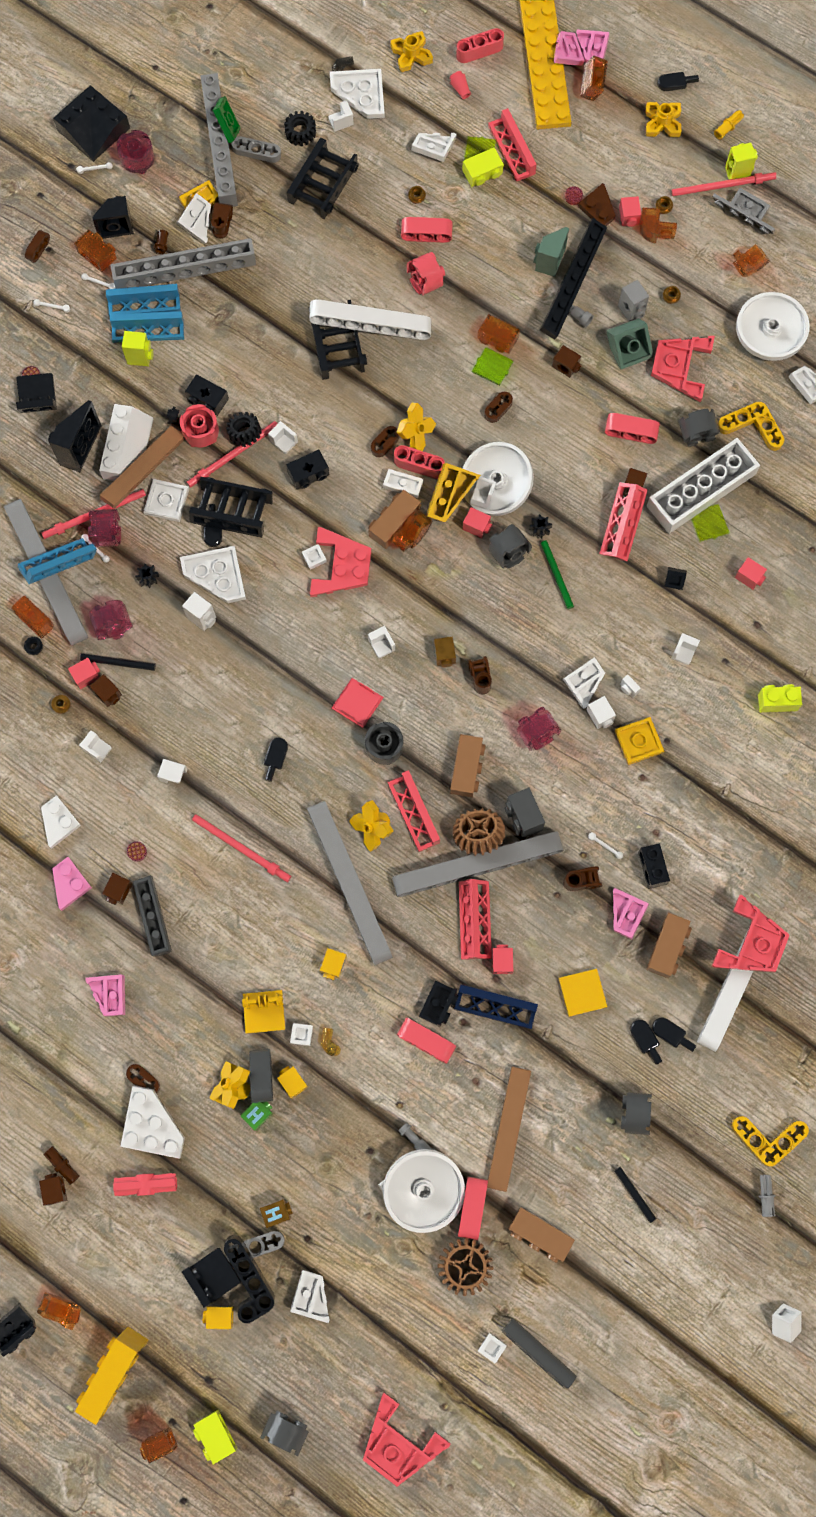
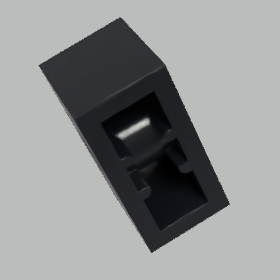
[185,374,229,416]
[286,449,330,490]

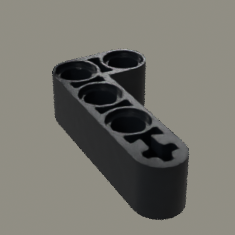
[224,1235,275,1324]

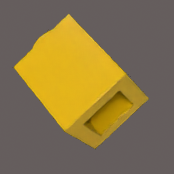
[320,948,347,981]
[277,1066,308,1099]
[202,1306,234,1329]

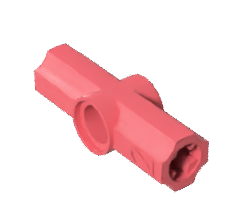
[113,1173,177,1196]

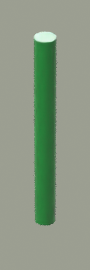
[540,540,574,610]

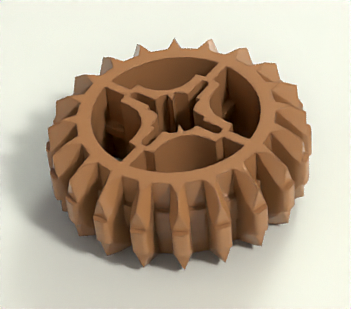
[453,807,505,856]
[438,1238,494,1296]

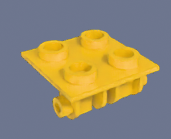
[242,990,285,1034]

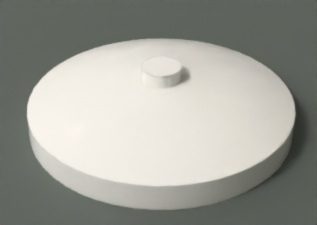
[736,292,810,361]
[462,442,534,516]
[383,1149,465,1233]

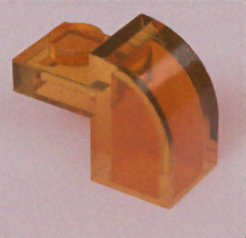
[640,207,677,244]
[733,244,770,277]
[390,510,433,552]
[37,1292,81,1330]

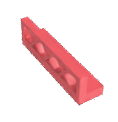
[488,108,537,182]
[599,482,648,561]
[388,770,440,852]
[459,879,492,960]

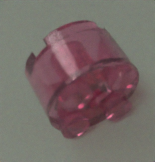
[117,130,155,174]
[88,509,121,547]
[89,600,133,640]
[517,707,561,751]

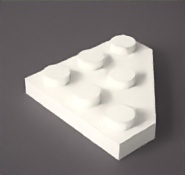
[330,69,385,119]
[180,546,246,603]
[120,1085,185,1159]

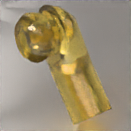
[321,1028,341,1056]

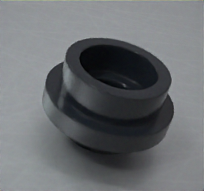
[166,406,180,425]
[24,637,43,655]

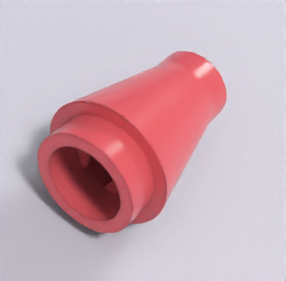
[449,71,471,99]

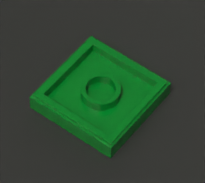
[213,96,241,143]

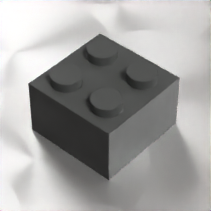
[504,787,545,839]

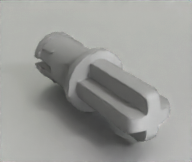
[759,1174,776,1217]

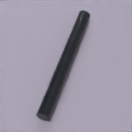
[80,653,156,671]

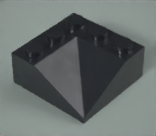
[53,85,130,162]
[48,400,102,473]

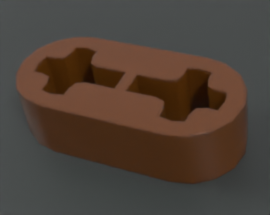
[25,230,50,263]
[485,391,513,423]
[371,426,399,457]
[126,1064,160,1094]

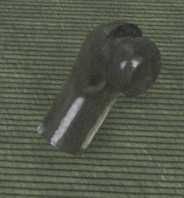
[332,56,354,72]

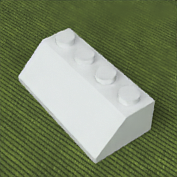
[99,404,153,481]

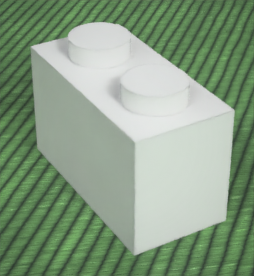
[182,592,216,631]

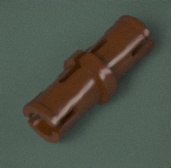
[43,1146,80,1185]

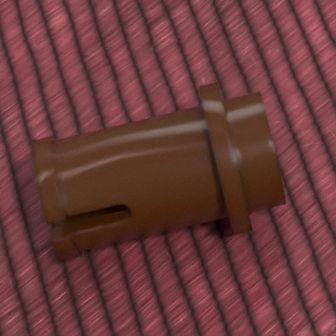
[153,230,169,254]

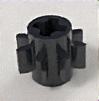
[529,514,552,539]
[135,564,159,588]

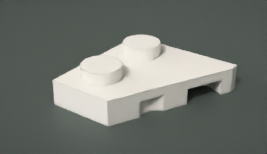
[411,133,456,162]
[176,193,211,244]
[789,366,816,405]
[563,657,605,709]
[41,795,81,849]
[290,1270,329,1323]

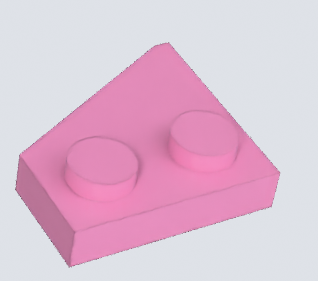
[554,31,585,66]

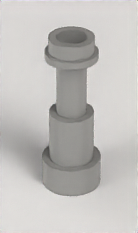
[569,305,594,328]
[399,1123,436,1151]

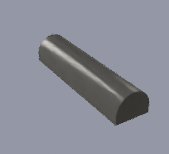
[133,875,172,957]
[501,1318,577,1389]

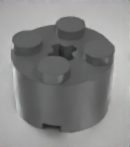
[678,409,720,447]
[489,524,532,569]
[365,722,404,765]
[621,1092,652,1135]
[260,1411,309,1456]

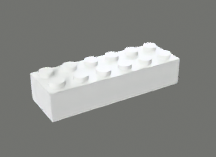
[647,438,760,534]

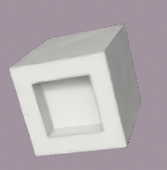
[328,100,354,132]
[268,421,298,454]
[470,477,496,509]
[368,626,395,658]
[671,633,700,665]
[79,731,112,763]
[157,759,188,784]
[772,1303,802,1343]

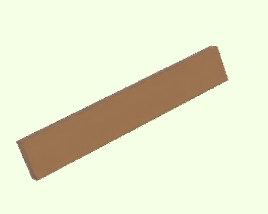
[100,425,185,509]
[487,1067,531,1192]

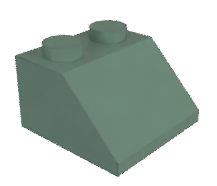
[533,227,569,277]
[606,318,654,369]

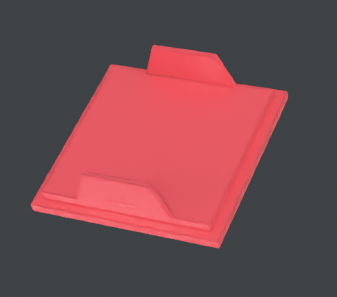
[331,678,384,728]

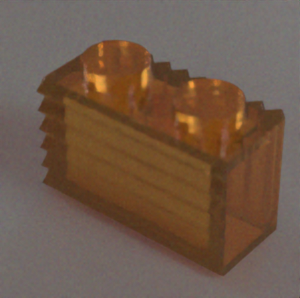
[580,56,608,101]
[74,230,117,272]
[478,314,520,354]
[12,596,54,639]
[140,1427,178,1463]

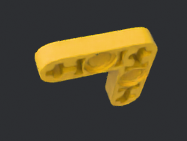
[718,402,784,451]
[731,1116,809,1167]

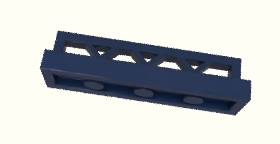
[454,984,538,1029]

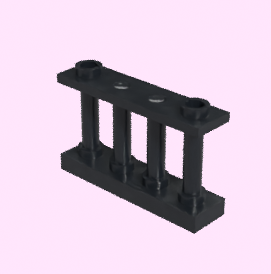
[287,137,359,219]
[309,300,367,380]
[189,477,273,538]

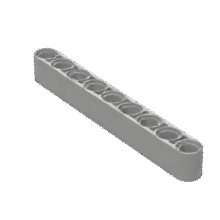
[4,498,88,646]
[307,801,393,965]
[392,831,564,897]

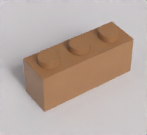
[368,489,421,549]
[450,734,486,798]
[646,912,692,978]
[508,1207,575,1263]

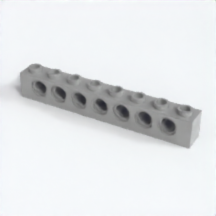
[200,73,238,207]
[110,238,256,289]

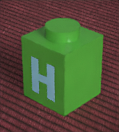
[241,1102,273,1131]

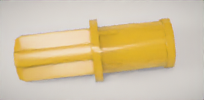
[714,110,744,140]

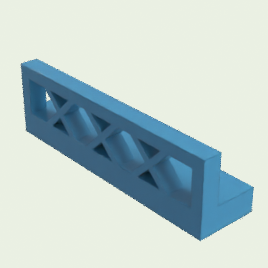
[106,284,181,317]
[110,311,184,343]
[17,538,97,584]

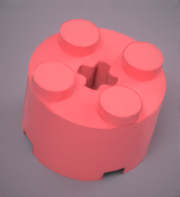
[407,252,445,295]
[180,404,219,448]

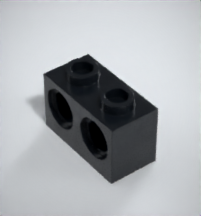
[638,843,670,889]

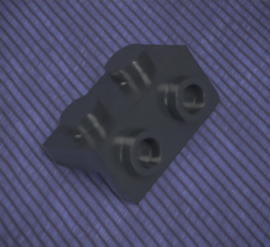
[419,980,459,1027]
[0,1303,36,1357]

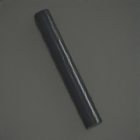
[614,1166,657,1223]

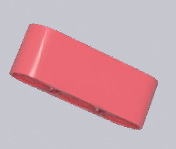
[456,28,504,63]
[401,217,453,243]
[605,413,660,444]
[394,445,445,479]
[397,1018,457,1064]
[458,1177,488,1241]

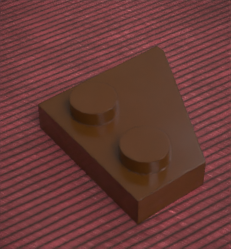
[578,183,616,226]

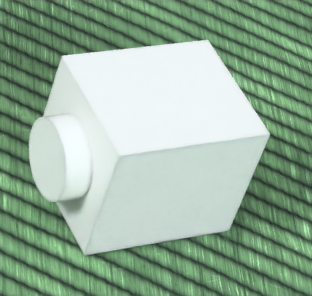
[586,696,616,729]

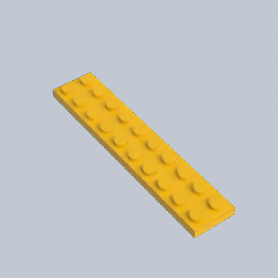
[519,0,572,130]

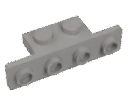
[712,188,775,234]

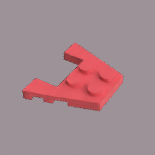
[651,336,715,402]
[310,527,371,597]
[712,895,789,973]
[363,1392,451,1487]

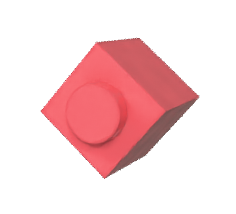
[619,196,641,227]
[462,507,492,538]
[735,557,767,590]
[68,658,100,690]
[492,945,513,974]

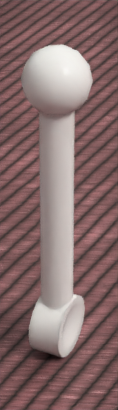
[76,162,113,174]
[81,273,116,289]
[34,299,70,313]
[81,534,110,563]
[588,832,623,859]

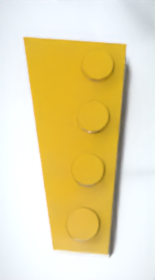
[75,1327,149,1425]

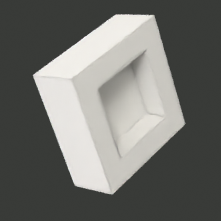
[302,544,327,570]
[620,675,641,698]
[290,1023,313,1046]
[478,1333,507,1363]

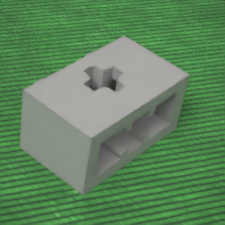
[618,280,649,322]

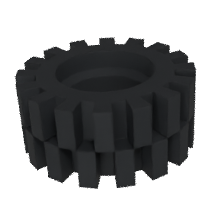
[284,111,316,146]
[226,412,262,447]

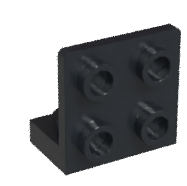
[16,373,57,413]
[182,1248,241,1308]

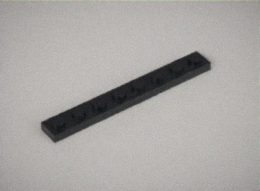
[540,218,608,340]

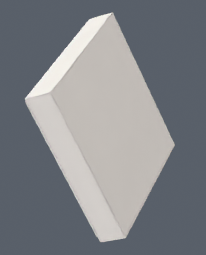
[144,479,189,522]

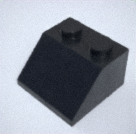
[92,196,134,239]

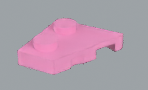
[576,30,609,66]
[52,857,92,911]
[613,888,649,940]
[86,975,125,1017]

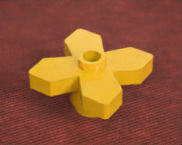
[391,31,433,72]
[646,102,681,137]
[397,402,436,451]
[349,800,394,852]
[210,1061,251,1109]

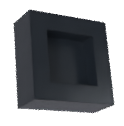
[664,567,687,590]

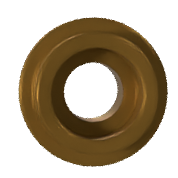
[408,186,426,204]
[655,196,673,214]
[663,286,681,304]
[51,695,71,714]

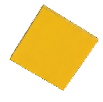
[614,717,665,765]
[558,969,607,1017]

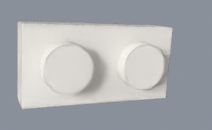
[383,469,424,498]

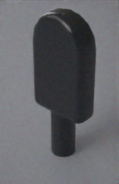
[657,72,699,91]
[203,504,222,547]
[264,737,288,782]
[652,1018,697,1052]
[630,1020,662,1065]

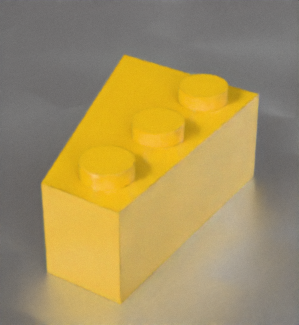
[425,463,481,523]

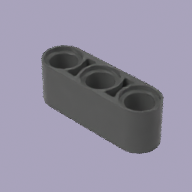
[249,1049,273,1103]

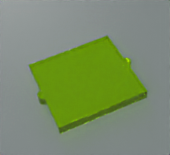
[464,136,496,160]
[472,347,514,386]
[692,504,730,542]

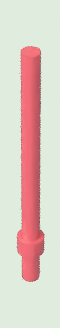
[672,172,776,196]
[186,421,277,488]
[41,489,146,539]
[192,814,292,883]

